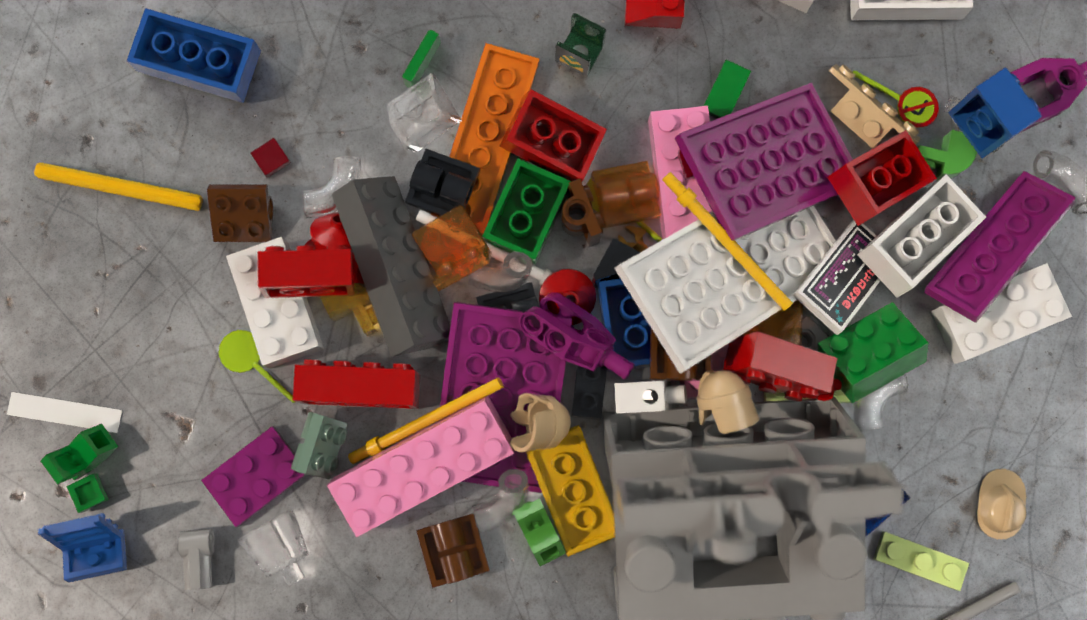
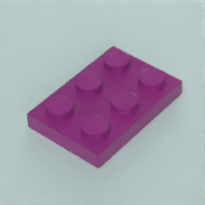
[201,426,306,527]

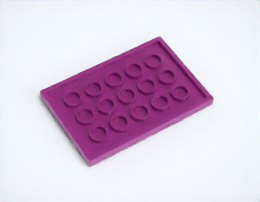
[674,83,853,241]
[440,302,572,493]

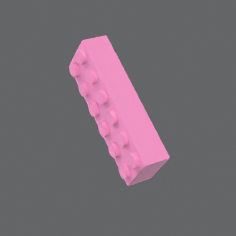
[327,396,515,537]

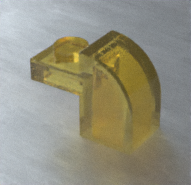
[320,283,379,337]

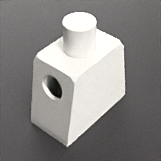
[614,380,687,413]

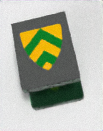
[555,13,606,77]

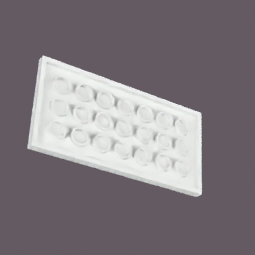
[615,206,836,373]

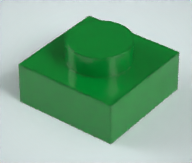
[66,473,109,513]

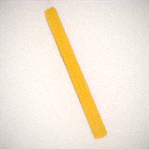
[34,162,203,211]

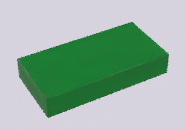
[402,29,441,90]
[704,60,751,119]

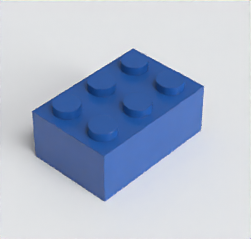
[948,67,1042,159]
[598,279,651,372]

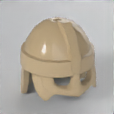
[697,370,759,434]
[510,393,571,452]

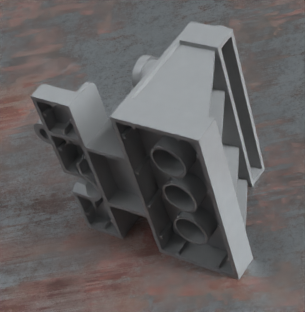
[602,397,903,620]

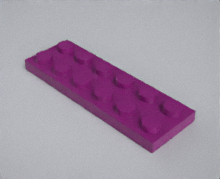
[924,171,1076,323]

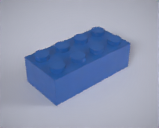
[127,8,261,103]

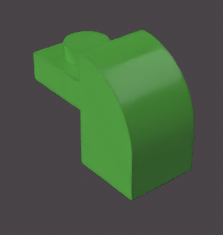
[917,130,977,180]
[513,498,566,567]

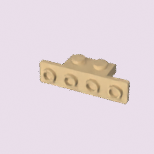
[829,64,921,148]

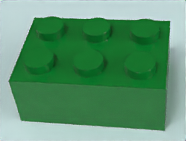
[482,158,571,266]
[818,302,929,403]

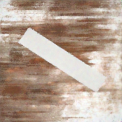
[7,392,122,433]

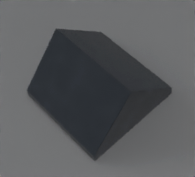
[592,238,641,288]

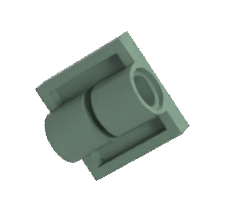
[291,412,348,479]

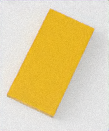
[526,425,615,557]

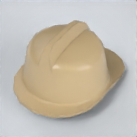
[977,469,1026,540]

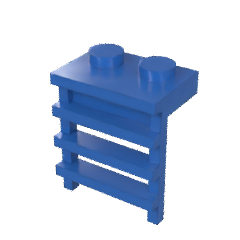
[38,513,127,583]

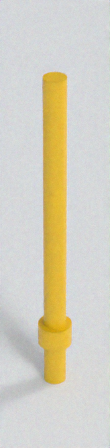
[662,171,793,311]
[348,377,504,464]

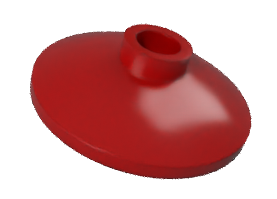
[310,212,351,249]
[539,269,596,325]

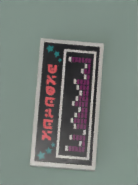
[793,220,881,335]

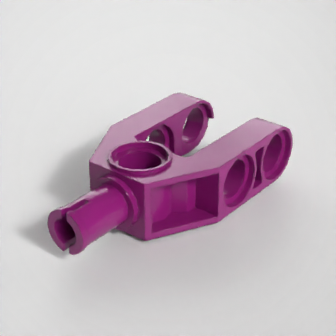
[1010,58,1087,133]
[519,292,635,380]

